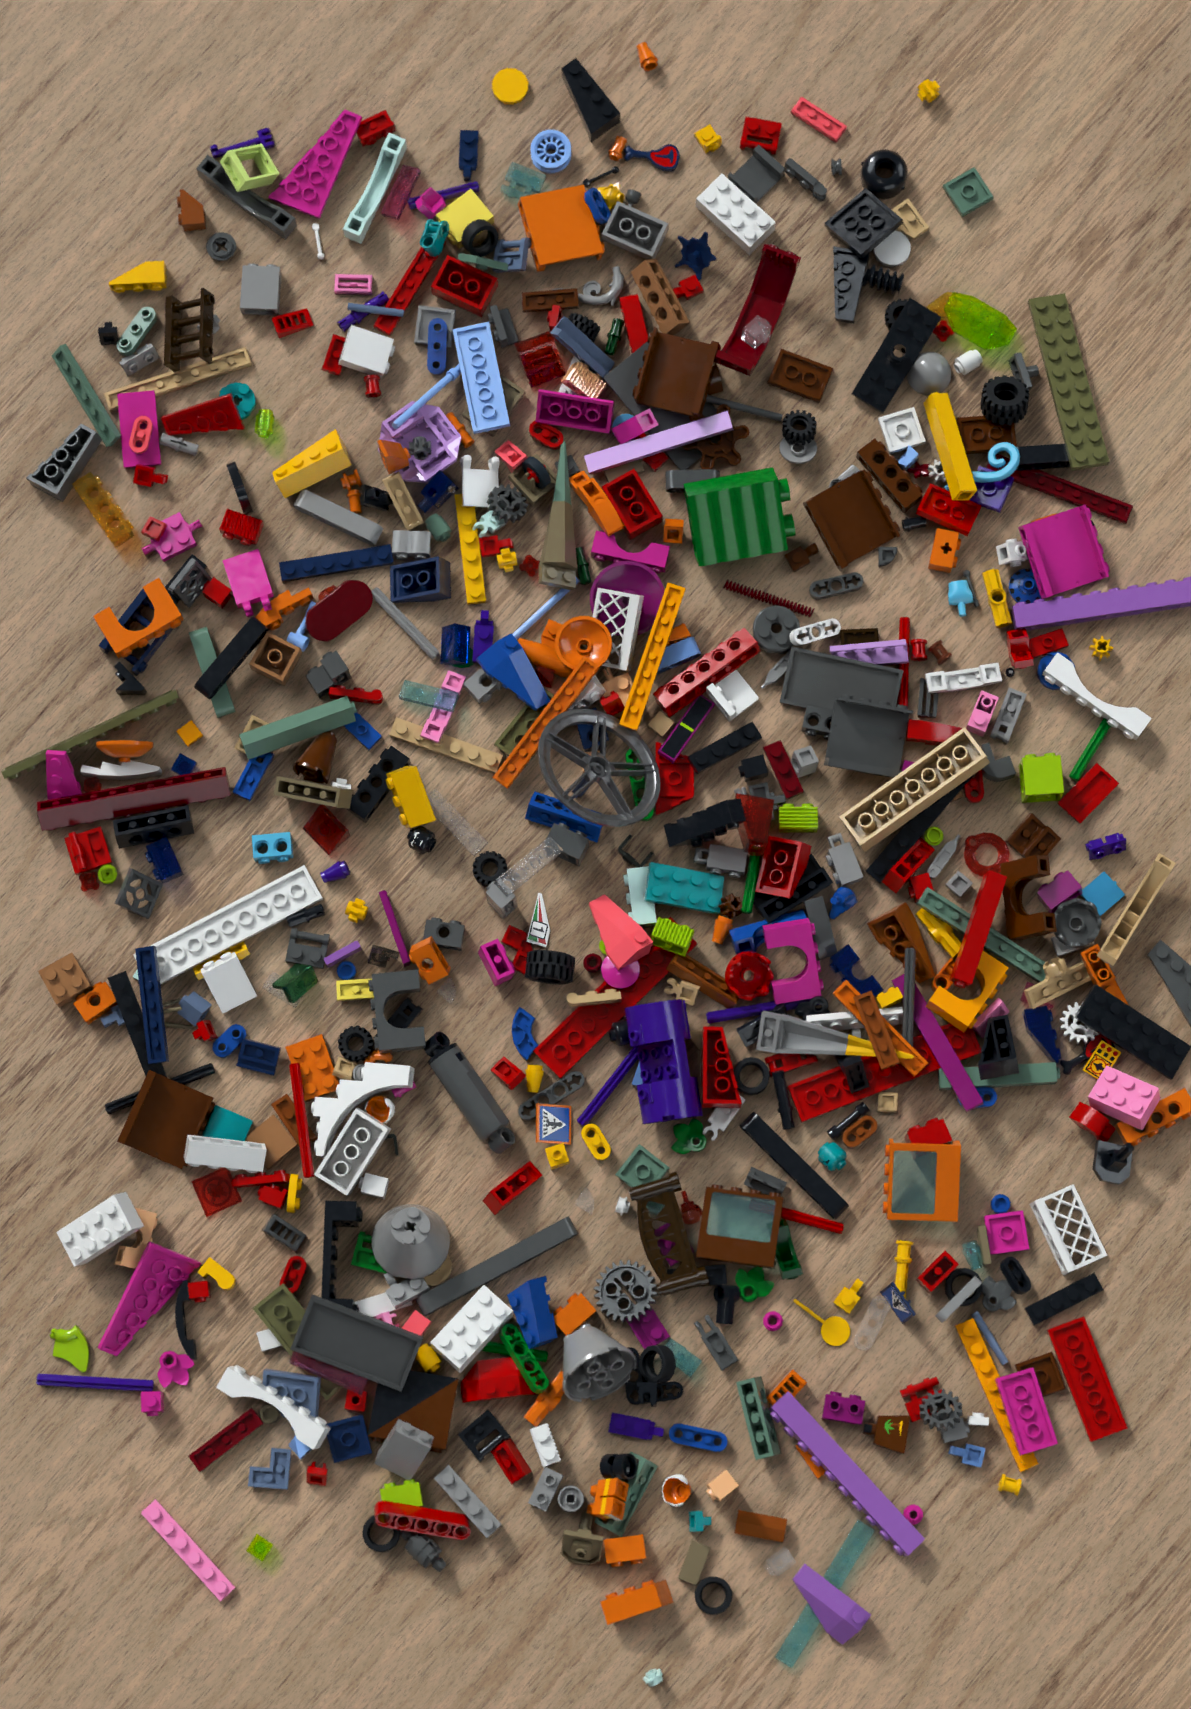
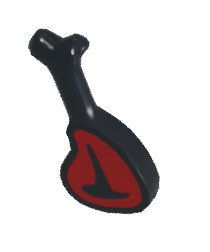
[1060,1034,1115,1075]

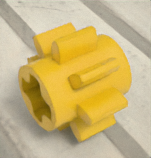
[917,79,940,103]
[497,548,518,573]
[1089,636,1113,661]
[345,898,368,923]

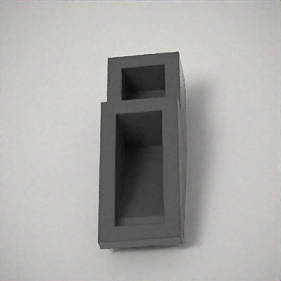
[803,896,838,960]

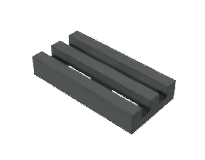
[917,678,939,718]

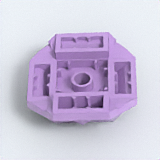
[378,401,461,483]

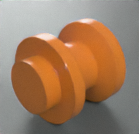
[340,469,362,491]

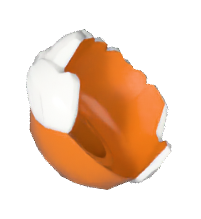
[364,1095,395,1123]
[662,1474,691,1507]

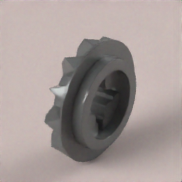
[206,232,236,262]

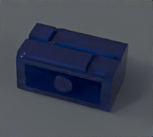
[145,837,183,884]

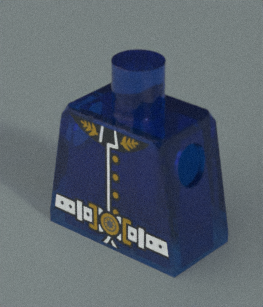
[417,470,459,513]

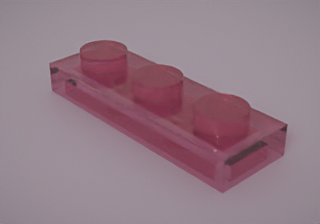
[381,165,421,220]

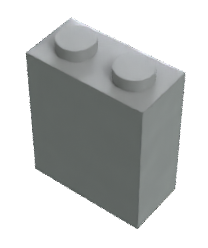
[240,263,282,316]
[375,1419,434,1480]

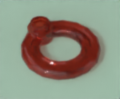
[964,832,1010,877]

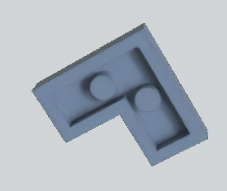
[248,1448,292,1490]

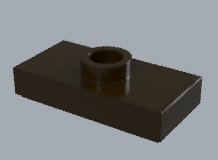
[840,628,879,645]

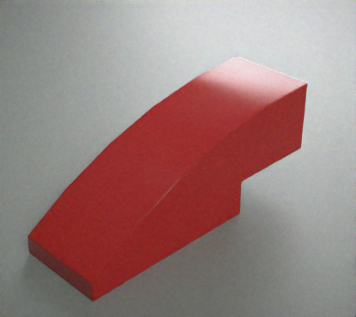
[906,719,962,746]

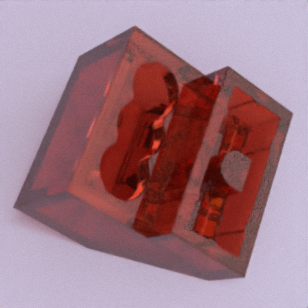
[514,331,566,388]

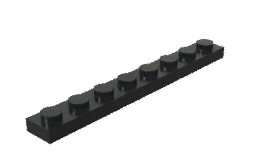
[866,773,976,884]

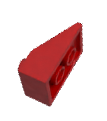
[755,836,812,899]

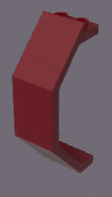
[715,244,801,376]

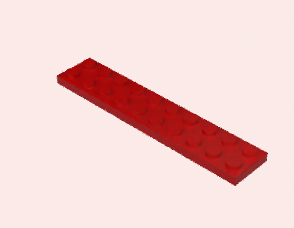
[533,917,698,1079]
[787,1023,981,1123]

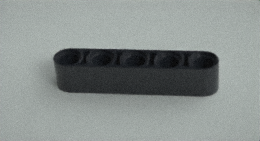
[1015,444,1071,471]
[194,616,269,700]

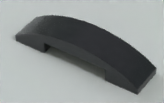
[175,1280,197,1361]

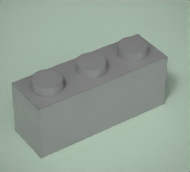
[486,880,517,919]

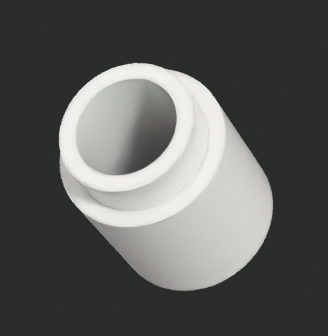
[954,349,983,375]

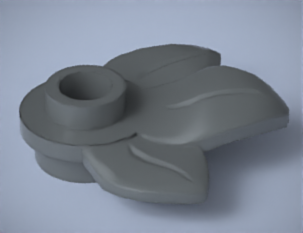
[982,1276,1017,1312]

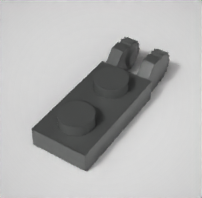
[784,158,827,201]
[694,1315,738,1371]

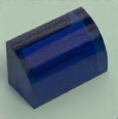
[440,623,471,665]

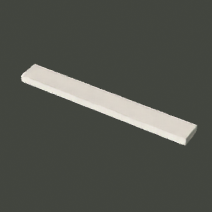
[257,1292,413,1352]

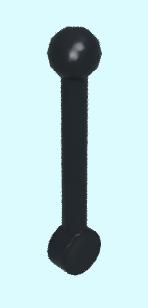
[583,166,619,187]

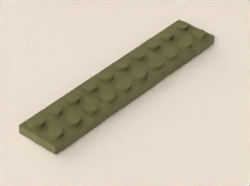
[1028,293,1109,471]
[1,689,179,780]

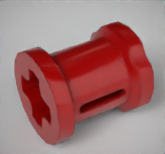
[363,375,382,398]
[910,639,928,661]

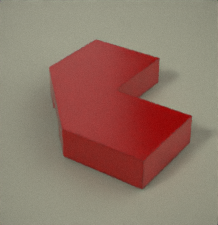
[501,925,533,975]

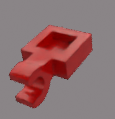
[673,274,704,300]
[133,464,169,487]
[479,535,513,558]

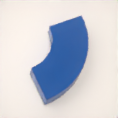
[512,1007,539,1061]

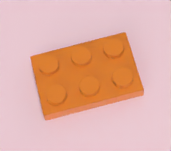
[285,1034,339,1102]

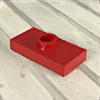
[1029,628,1069,659]

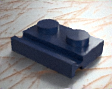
[236,1038,281,1076]

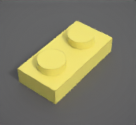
[336,979,374,1001]

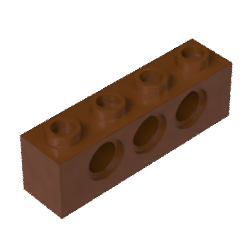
[856,438,923,513]

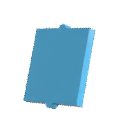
[1081,871,1125,916]

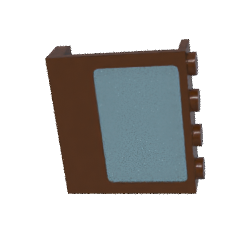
[696,1184,785,1269]

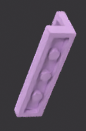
[830,639,909,665]

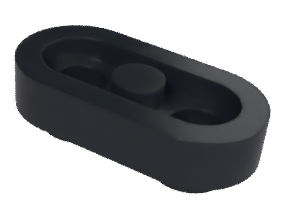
[1000,1257,1031,1295]

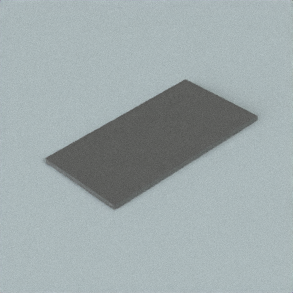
[603,341,720,470]

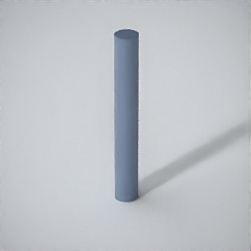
[348,303,404,317]
[971,1311,1009,1366]

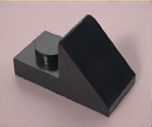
[114,661,147,695]

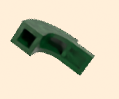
[767,1219,803,1280]

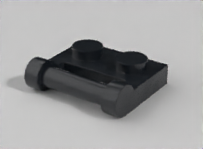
[458,1410,510,1463]

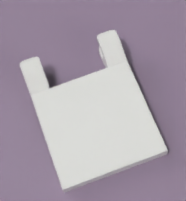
[460,455,500,508]

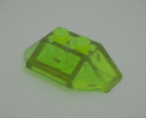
[944,292,1017,350]

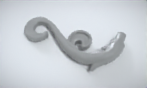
[552,266,624,306]

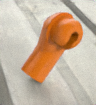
[363,1049,393,1063]

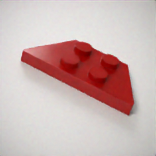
[656,742,694,815]

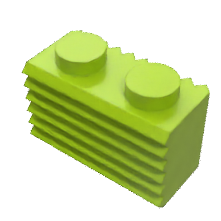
[779,803,818,833]
[650,917,694,957]

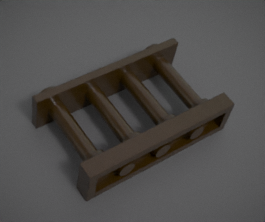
[164,288,215,372]

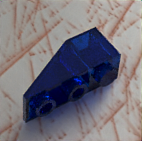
[1022,1006,1061,1065]

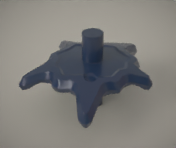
[675,232,717,281]

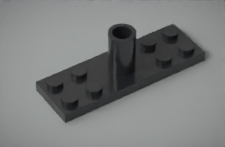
[851,298,942,414]

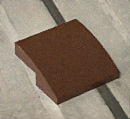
[1005,813,1061,858]

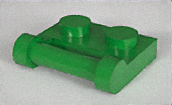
[351,1231,387,1274]

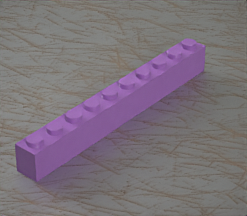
[1011,577,1191,631]
[769,1391,925,1557]

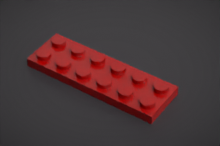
[1047,1316,1127,1442]

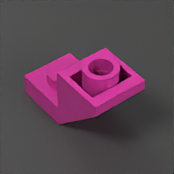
[612,408,658,444]

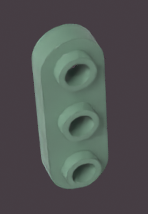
[116,307,158,356]

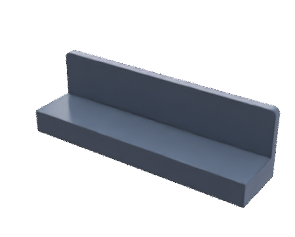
[550,316,615,382]

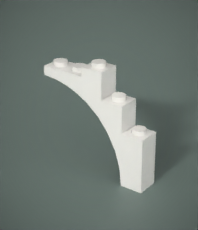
[311,1062,415,1158]

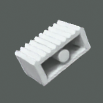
[530,1423,561,1468]

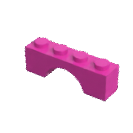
[591,531,670,574]

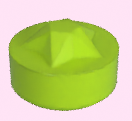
[98,864,117,884]

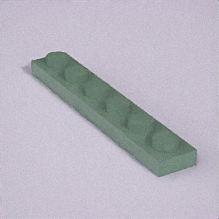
[52,344,121,447]

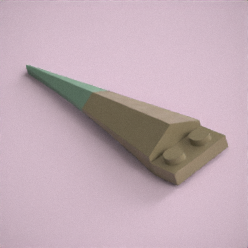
[539,441,578,590]

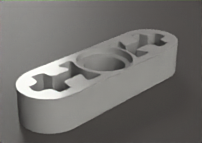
[935,1276,982,1323]

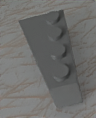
[26,424,102,502]

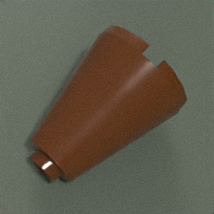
[293,731,337,784]

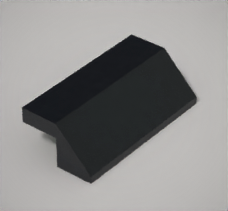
[753,854,833,924]

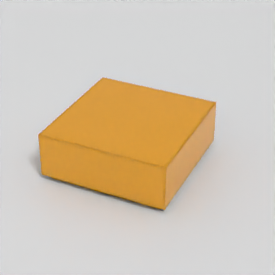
[176,720,203,747]

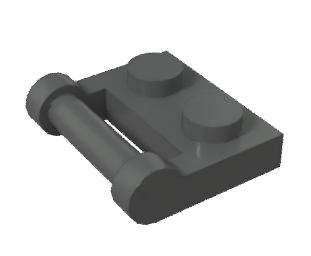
[285,928,330,969]

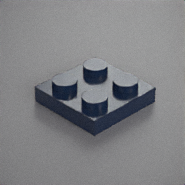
[326,1414,372,1463]

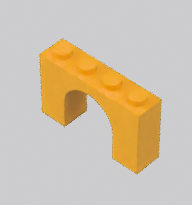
[925,950,1009,1032]

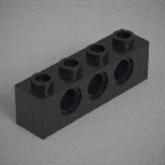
[347,746,411,823]
[113,805,194,849]

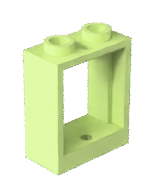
[220,144,280,192]

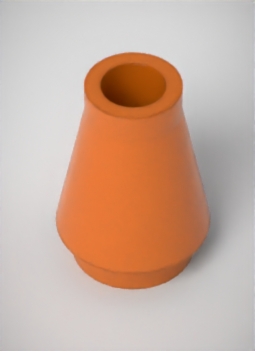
[637,42,658,71]
[712,915,733,945]

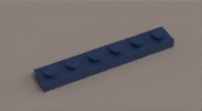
[279,544,394,582]
[135,946,169,1064]

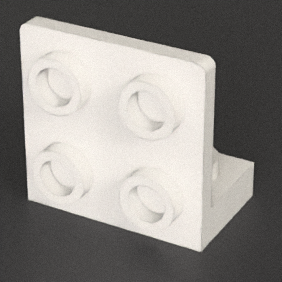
[706,670,759,722]

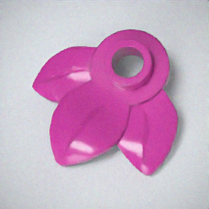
[158,1351,195,1388]

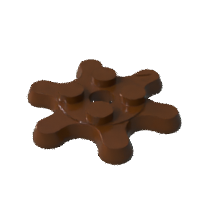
[682,404,750,470]

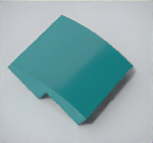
[202,1105,253,1141]

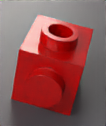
[908,872,934,903]

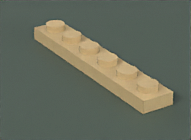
[389,717,503,774]

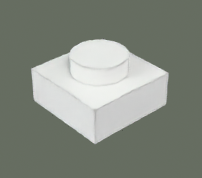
[967,1413,989,1426]

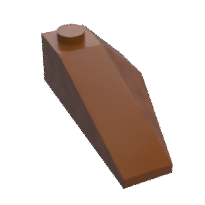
[867,902,935,983]

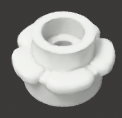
[615,1197,630,1216]

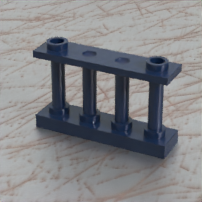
[98,589,183,676]

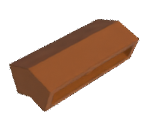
[734,1510,787,1542]

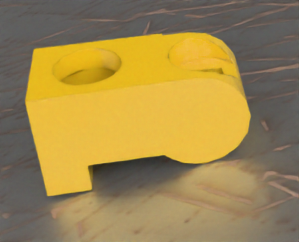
[197,1257,236,1290]

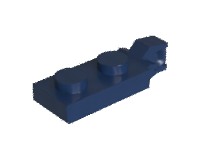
[459,130,479,181]

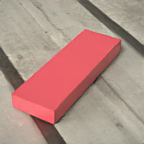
[791,96,847,143]

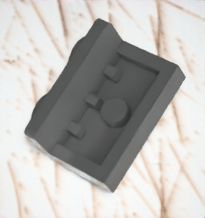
[487,304,518,348]

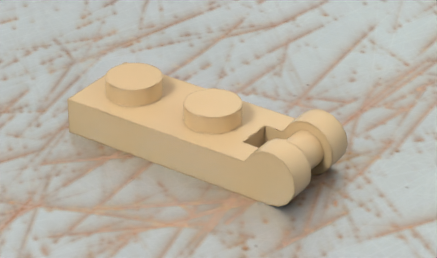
[567,989,621,1007]

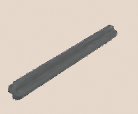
[902,948,916,1047]

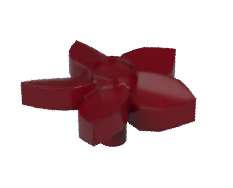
[907,462,929,479]

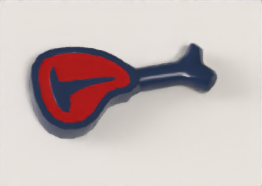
[624,144,679,172]

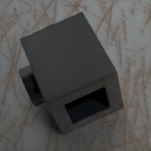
[738,755,768,782]

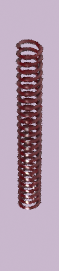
[723,580,815,618]

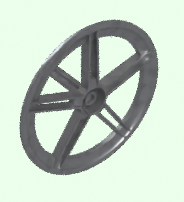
[538,709,660,827]

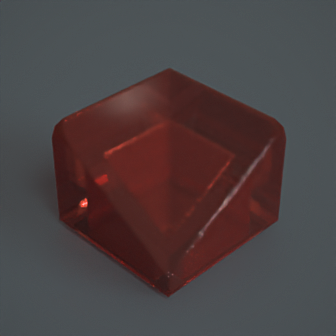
[535,666,555,688]

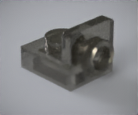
[368,945,400,968]

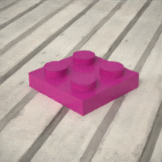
[984,1210,1029,1255]

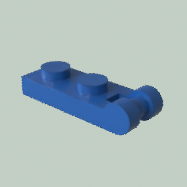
[232,752,274,801]

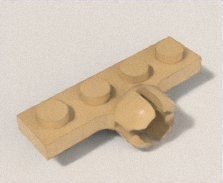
[1024,957,1091,1009]

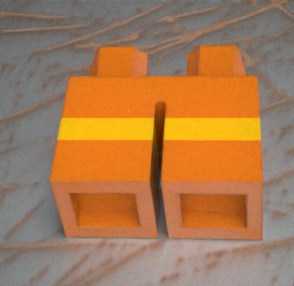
[587,1478,629,1521]

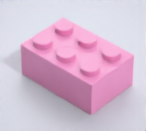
[1088,1065,1160,1130]

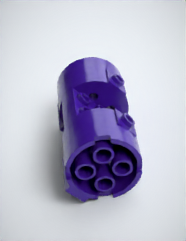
[625,999,703,1124]

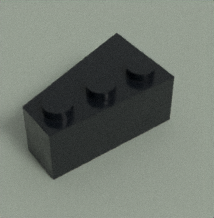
[978,1015,1019,1080]

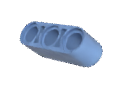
[657,637,701,675]

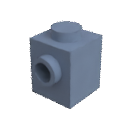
[177,991,212,1026]

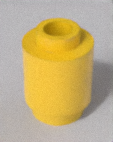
[415,1343,442,1374]

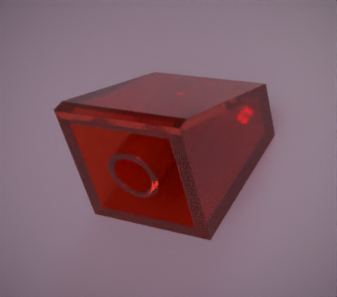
[734,793,774,856]

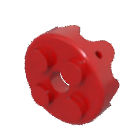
[725,951,774,1001]

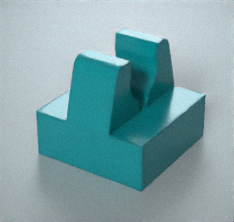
[689,1511,711,1532]

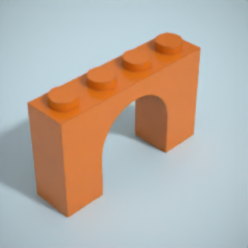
[93,578,184,659]

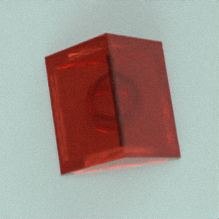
[303,804,351,855]

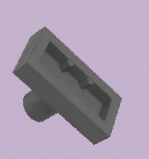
[1008,352,1039,390]

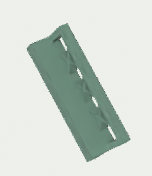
[594,1452,658,1537]

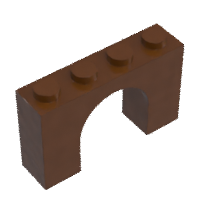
[1000,855,1057,941]

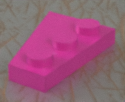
[46,750,82,800]

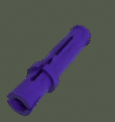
[337,291,389,332]

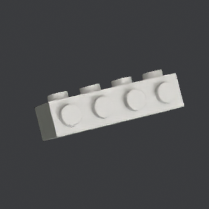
[184,1135,267,1173]

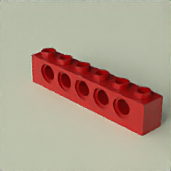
[653,628,761,718]

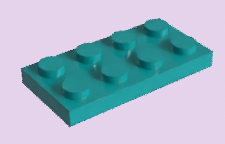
[644,862,724,915]

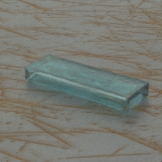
[399,680,459,712]

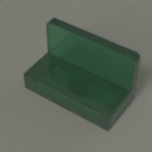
[272,964,318,1003]

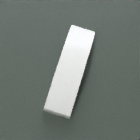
[925,663,1002,693]

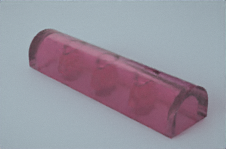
[289,1351,369,1396]

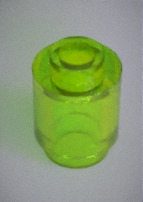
[254,409,275,438]

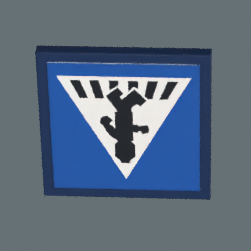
[880,1282,916,1324]

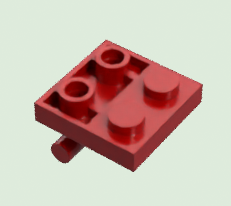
[64,826,113,875]

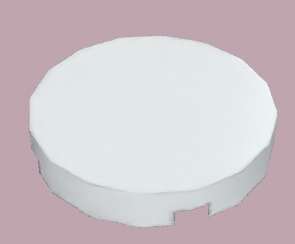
[874,230,911,267]

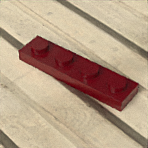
[188,1407,264,1472]

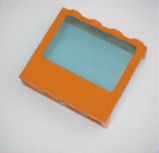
[883,1139,961,1222]

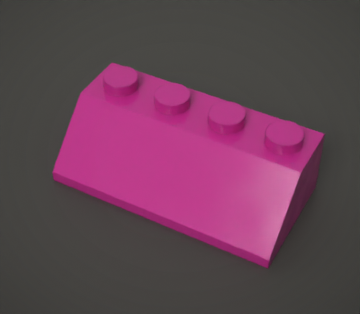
[535,389,614,434]

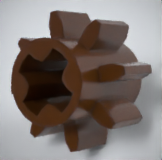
[718,893,742,919]

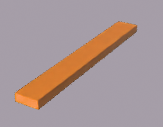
[492,655,600,789]

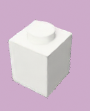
[358,1173,389,1199]

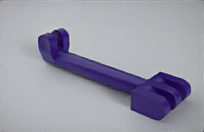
[210,128,275,159]

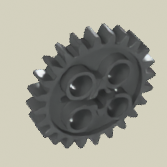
[594,1259,658,1324]

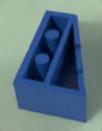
[507,1276,557,1349]

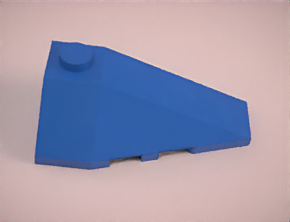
[476,633,550,711]

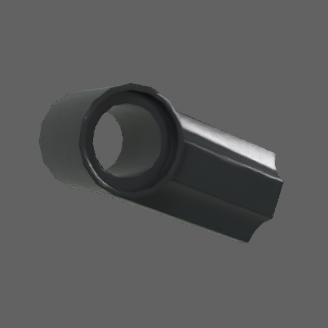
[714,1285,740,1324]

